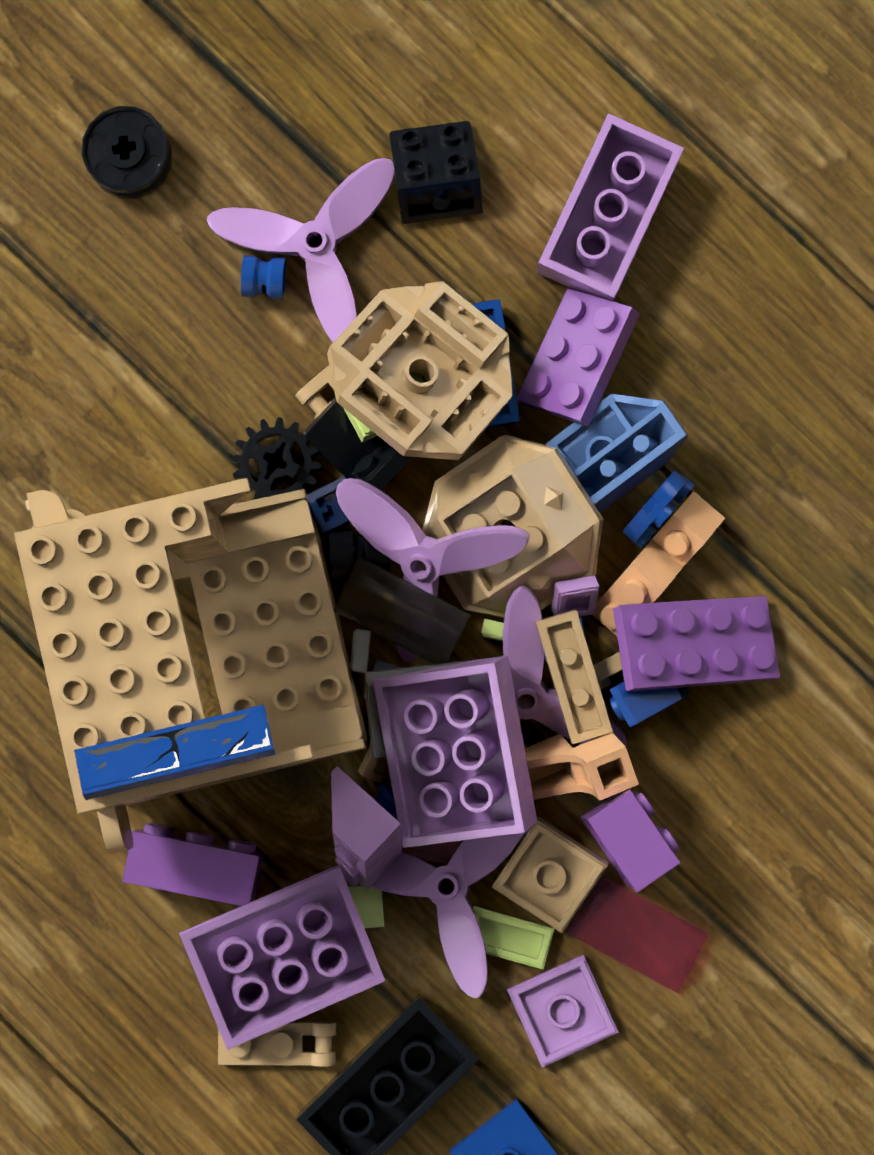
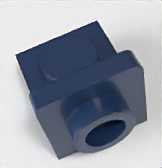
[307,474,355,534]

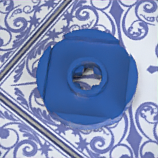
[622,470,695,549]

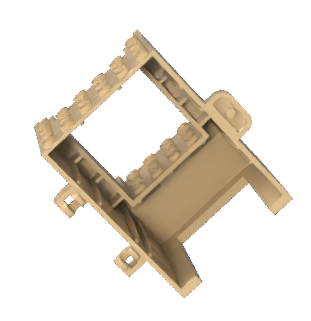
[14,478,369,854]

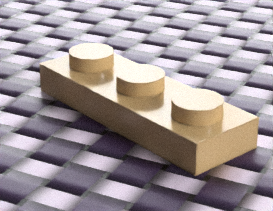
[535,609,613,744]

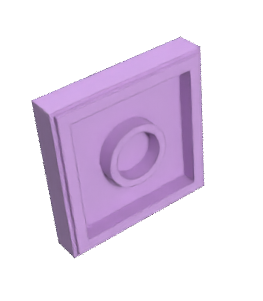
[507,954,619,1067]

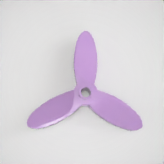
[207,158,395,342]
[336,478,530,662]
[503,586,627,746]
[372,833,525,998]

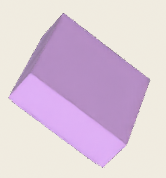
[551,575,599,616]

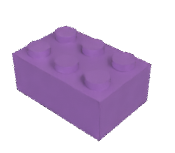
[580,790,680,892]
[122,822,265,906]

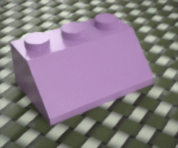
[331,766,402,891]

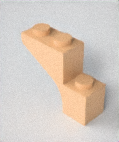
[592,491,725,636]
[525,733,639,801]

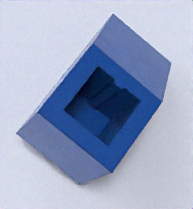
[610,682,690,727]

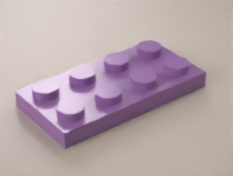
[613,596,780,692]

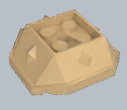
[327,281,512,460]
[422,435,603,617]

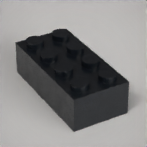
[296,994,479,1155]

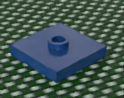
[449,1098,558,1155]

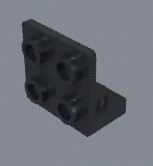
[389,121,483,224]
[303,398,412,491]

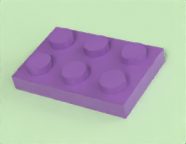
[516,288,640,427]

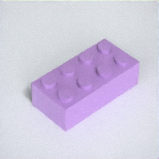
[536,113,684,301]

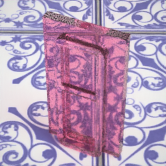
[566,876,709,993]

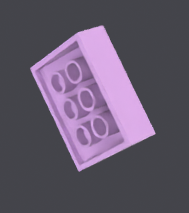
[373,655,538,848]
[179,865,385,1050]

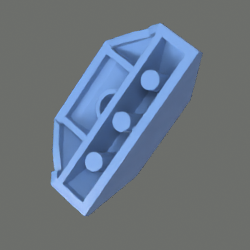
[546,394,689,513]

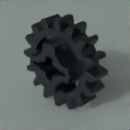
[231,417,322,500]

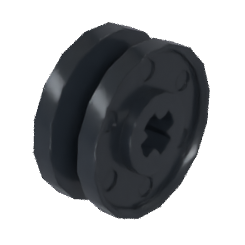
[82,106,172,199]

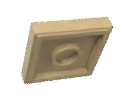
[492,816,608,933]

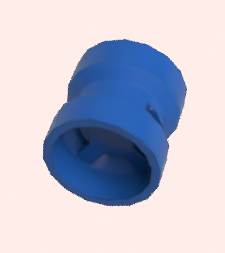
[241,255,286,300]

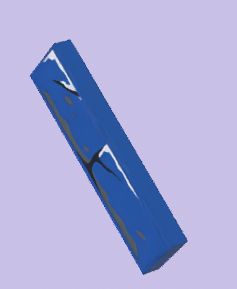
[74,705,276,800]

